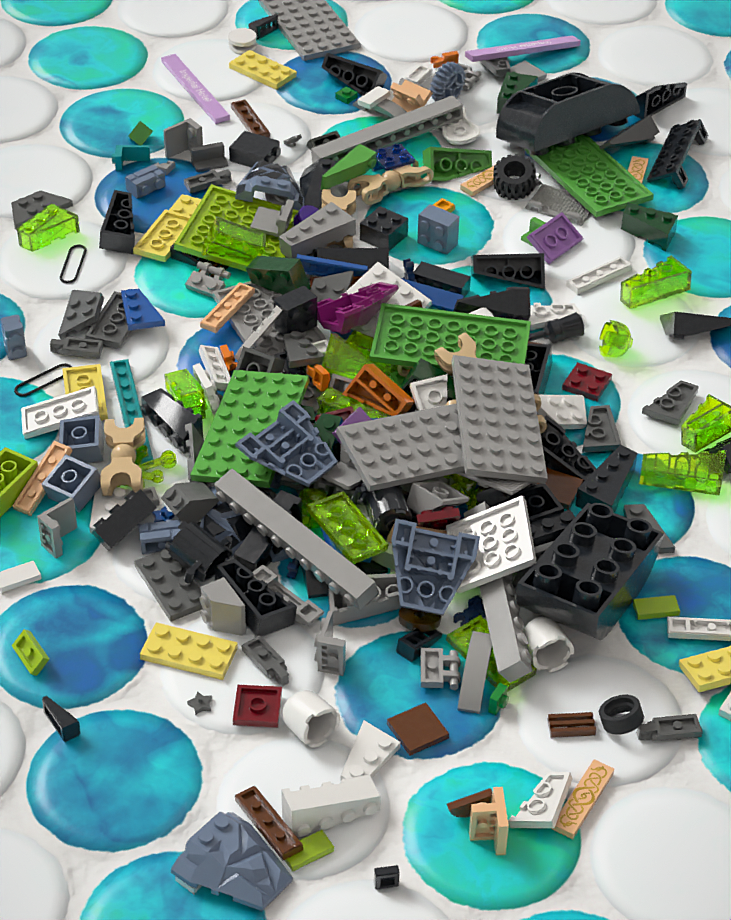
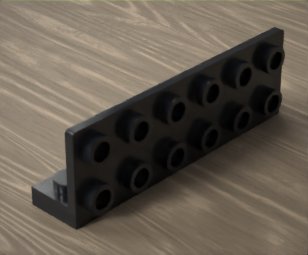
[647,119,708,190]

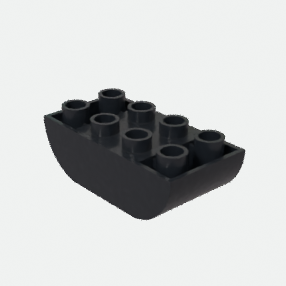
[496,72,640,156]
[516,503,665,640]

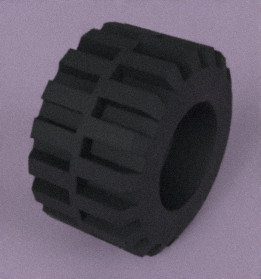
[493,154,536,200]

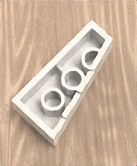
[281,775,381,838]

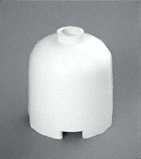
[523,617,574,672]
[283,690,340,748]

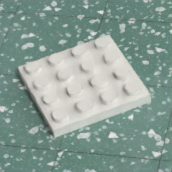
[340,262,432,345]
[446,496,537,594]

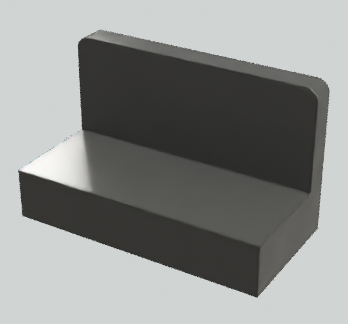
[190,142,228,172]

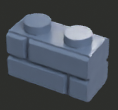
[125,165,166,199]
[0,315,27,360]
[138,519,181,554]

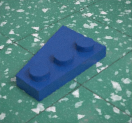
[121,288,165,331]

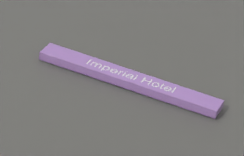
[465,35,581,62]
[161,54,230,124]

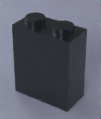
[229,131,281,168]

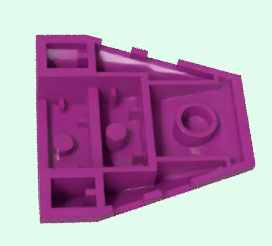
[317,282,399,334]

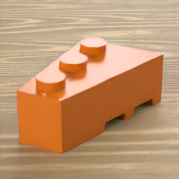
[342,364,415,416]

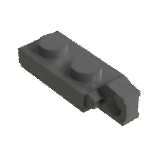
[184,169,232,194]
[50,337,104,358]
[241,635,289,686]
[636,714,703,741]

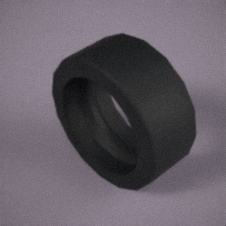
[598,694,645,735]

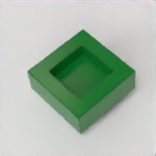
[335,87,358,104]
[488,683,509,715]

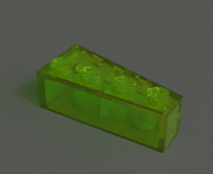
[620,255,692,309]

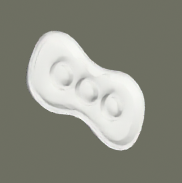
[442,105,480,145]

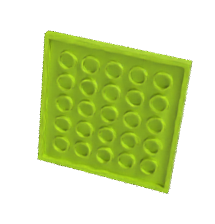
[174,184,299,272]

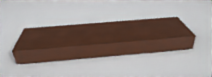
[231,99,270,138]
[234,785,303,861]

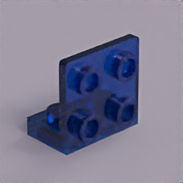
[372,143,415,172]

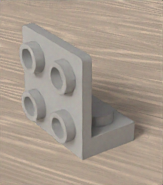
[163,118,203,158]
[250,199,294,237]
[322,443,364,490]
[37,497,77,559]
[314,611,346,676]

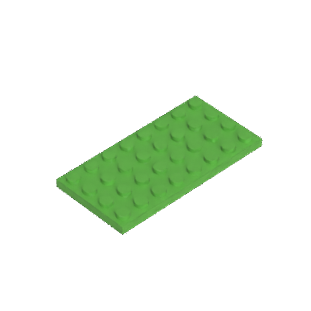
[524,134,654,217]
[370,303,531,371]
[190,370,309,488]

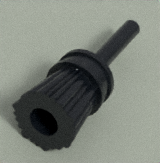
[528,312,584,343]

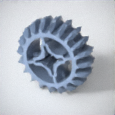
[429,62,466,101]

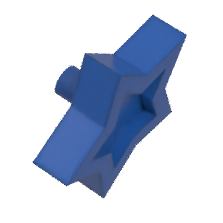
[152,506,176,523]

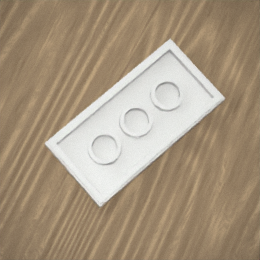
[21,386,100,439]

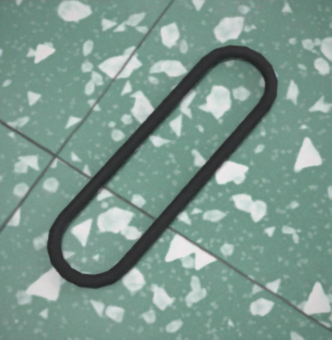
[59,244,87,283]
[14,363,72,396]

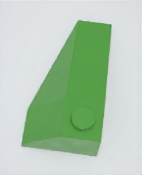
[321,144,376,190]
[423,147,492,181]

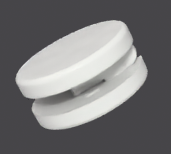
[228,28,257,54]

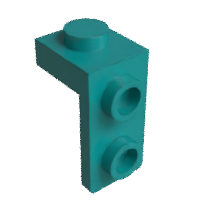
[112,145,150,171]

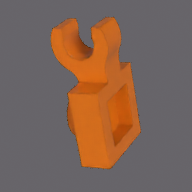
[430,51,459,68]
[220,344,238,376]
[306,364,330,391]

